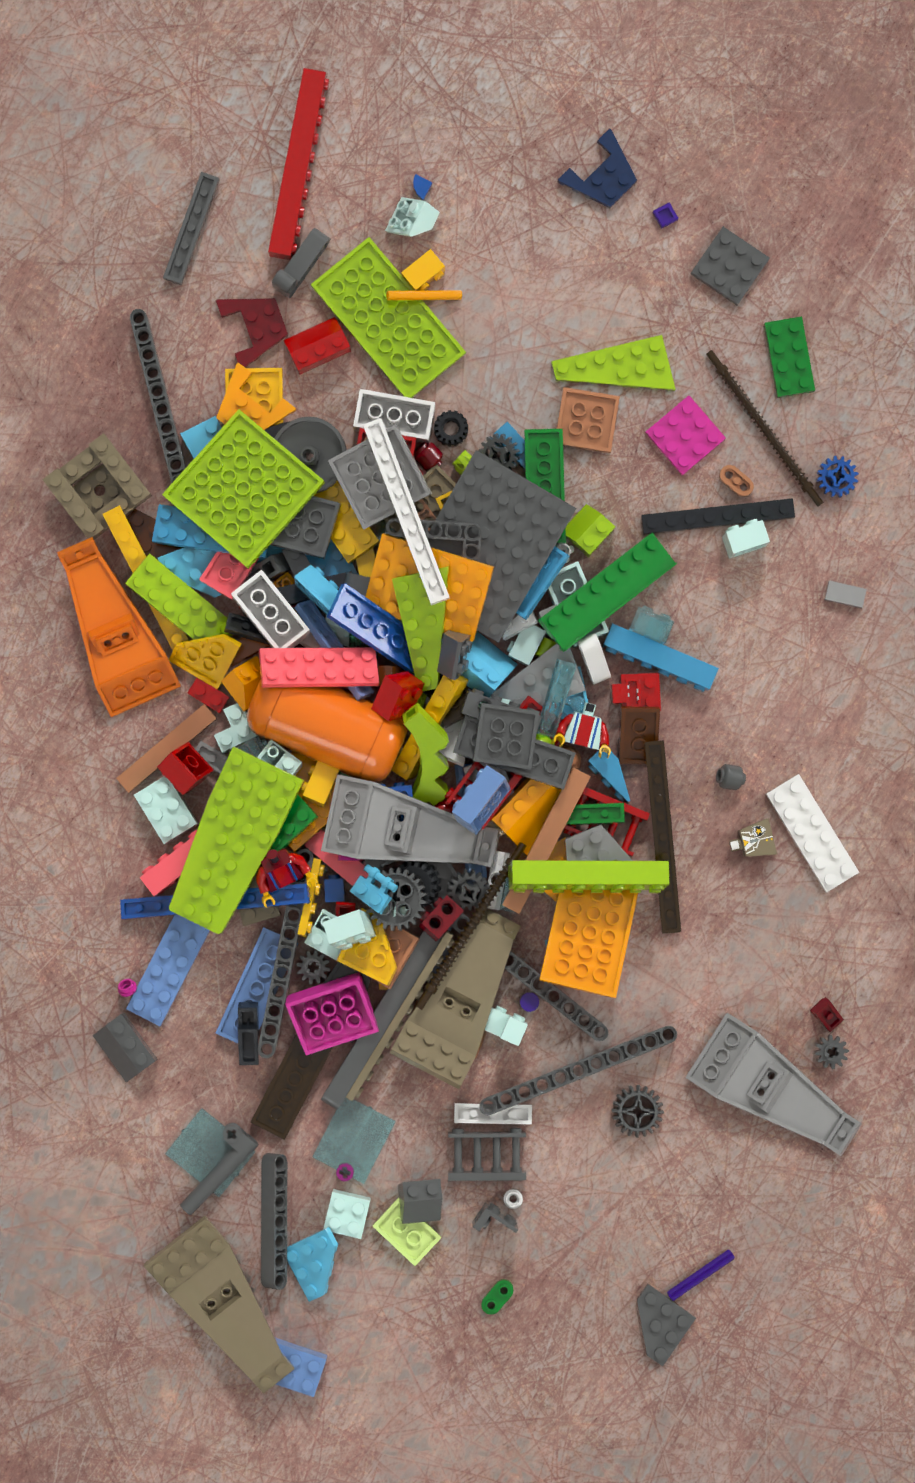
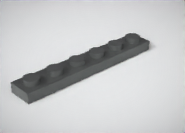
[163,172,220,285]

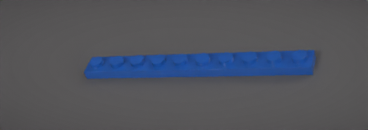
[120,883,310,919]

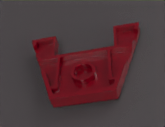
[216,298,288,368]

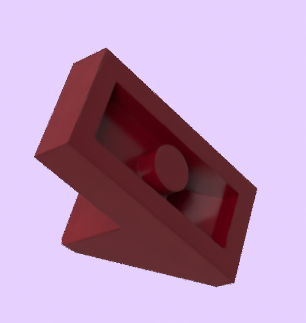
[810,997,844,1032]

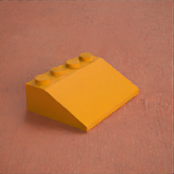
[491,778,561,856]

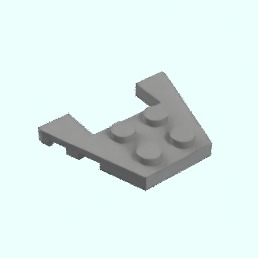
[565,824,633,861]

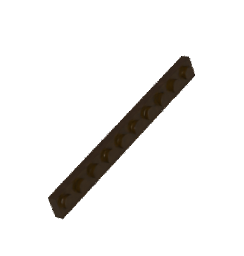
[645,740,681,934]

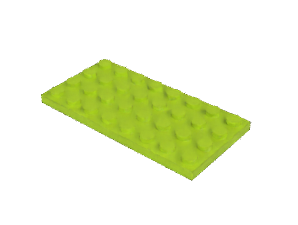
[311,237,466,398]

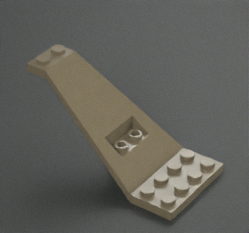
[390,909,521,1089]
[144,1216,294,1394]

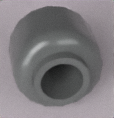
[716,764,746,790]

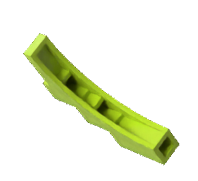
[402,703,449,806]

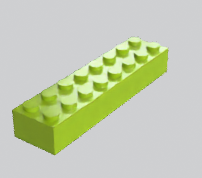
[508,860,669,893]

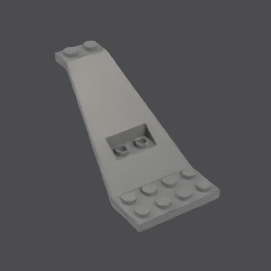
[321,774,501,868]
[685,1013,862,1156]

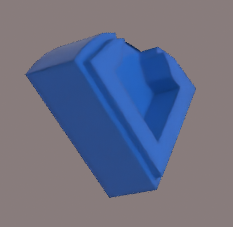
[413,174,432,201]

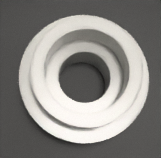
[503,1189,523,1209]

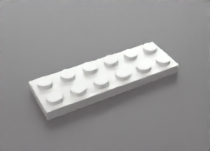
[765,774,859,892]

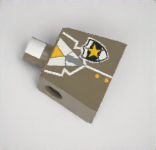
[729,818,777,857]

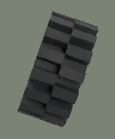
[434,410,468,447]

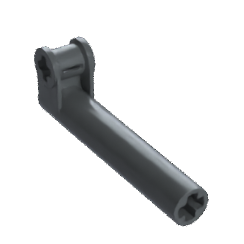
[180,1123,259,1215]

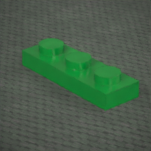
[566,803,625,825]

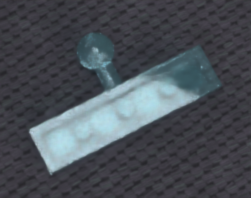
[537,659,585,738]

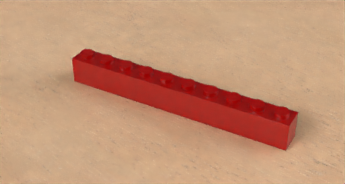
[268,68,329,260]

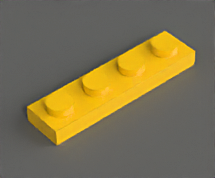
[297,858,325,938]

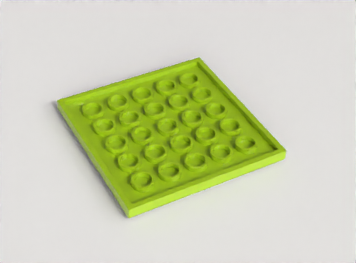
[162,409,325,569]

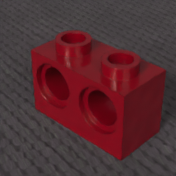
[419,895,464,942]

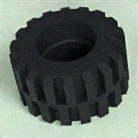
[390,861,441,910]

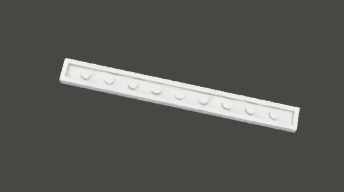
[363,418,450,605]

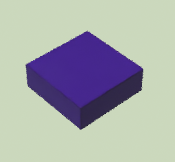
[652,202,679,229]

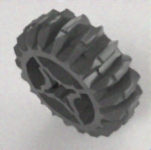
[611,1085,664,1138]

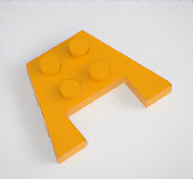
[216,363,297,430]

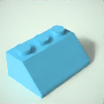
[294,565,339,615]

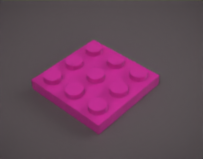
[645,395,726,476]

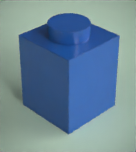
[324,875,345,902]

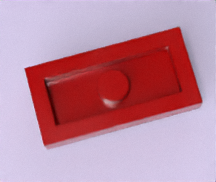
[187,678,230,713]

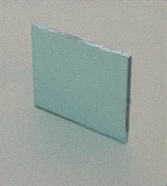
[313,1097,396,1184]
[165,1108,256,1197]

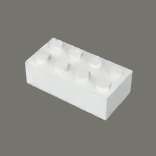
[353,389,435,443]
[231,570,311,648]

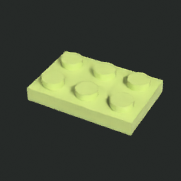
[373,1197,441,1266]

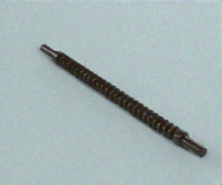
[706,350,824,507]
[416,842,526,1010]

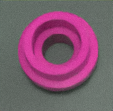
[118,979,137,997]

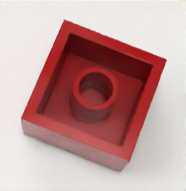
[371,671,425,721]
[157,742,214,795]

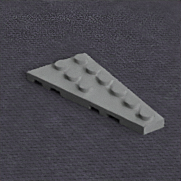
[492,644,585,706]

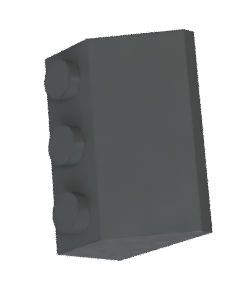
[93,1013,158,1082]

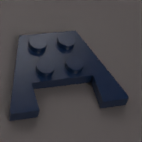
[557,128,637,208]

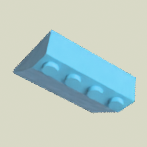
[442,631,518,698]

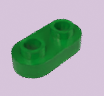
[481,1279,514,1315]

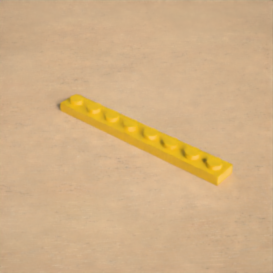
[103,505,189,651]

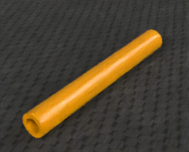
[386,290,462,300]

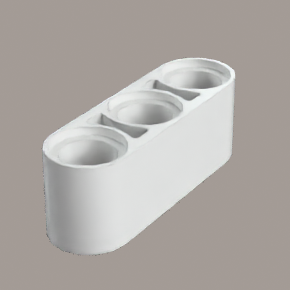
[577,633,611,685]

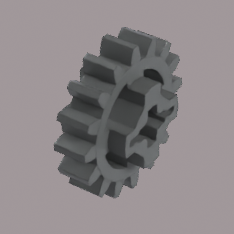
[478,433,520,470]
[446,869,489,911]

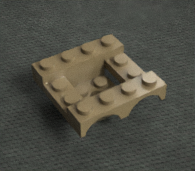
[42,433,152,540]

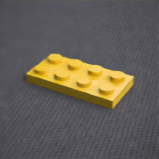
[314,481,380,564]

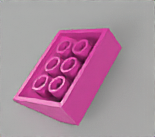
[285,972,379,1055]

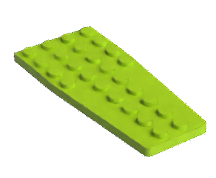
[169,747,304,934]

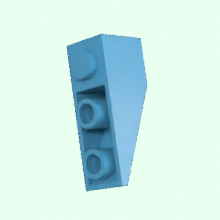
[587,751,630,803]

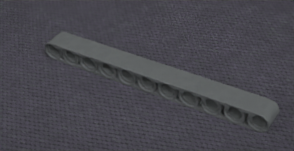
[130,309,186,483]
[258,849,314,1058]
[442,906,608,1041]
[321,920,445,1110]
[479,1026,677,1115]

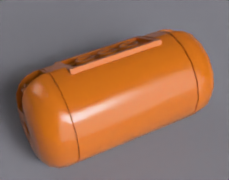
[246,679,407,783]

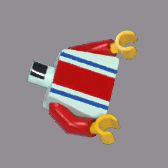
[551,702,611,758]

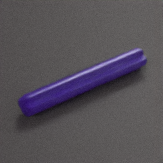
[667,1250,735,1301]

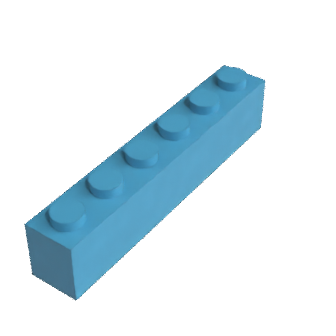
[603,623,719,692]

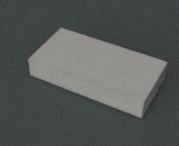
[824,581,867,608]

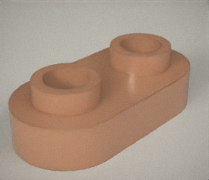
[719,465,754,497]

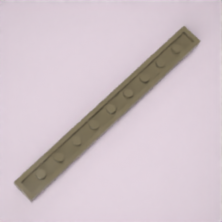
[346,930,454,1101]

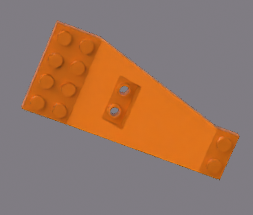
[57,537,181,717]

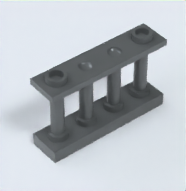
[448,1128,526,1181]

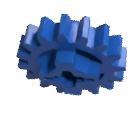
[816,456,859,498]

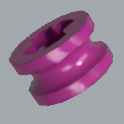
[336,1163,354,1181]

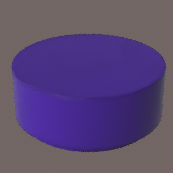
[520,992,539,1012]

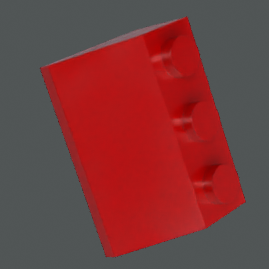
[283,317,351,375]

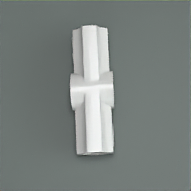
[487,851,510,910]

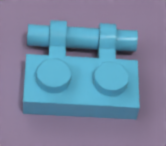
[350,864,398,914]

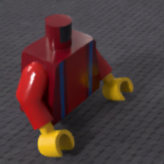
[256,849,318,908]

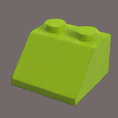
[566,504,616,558]

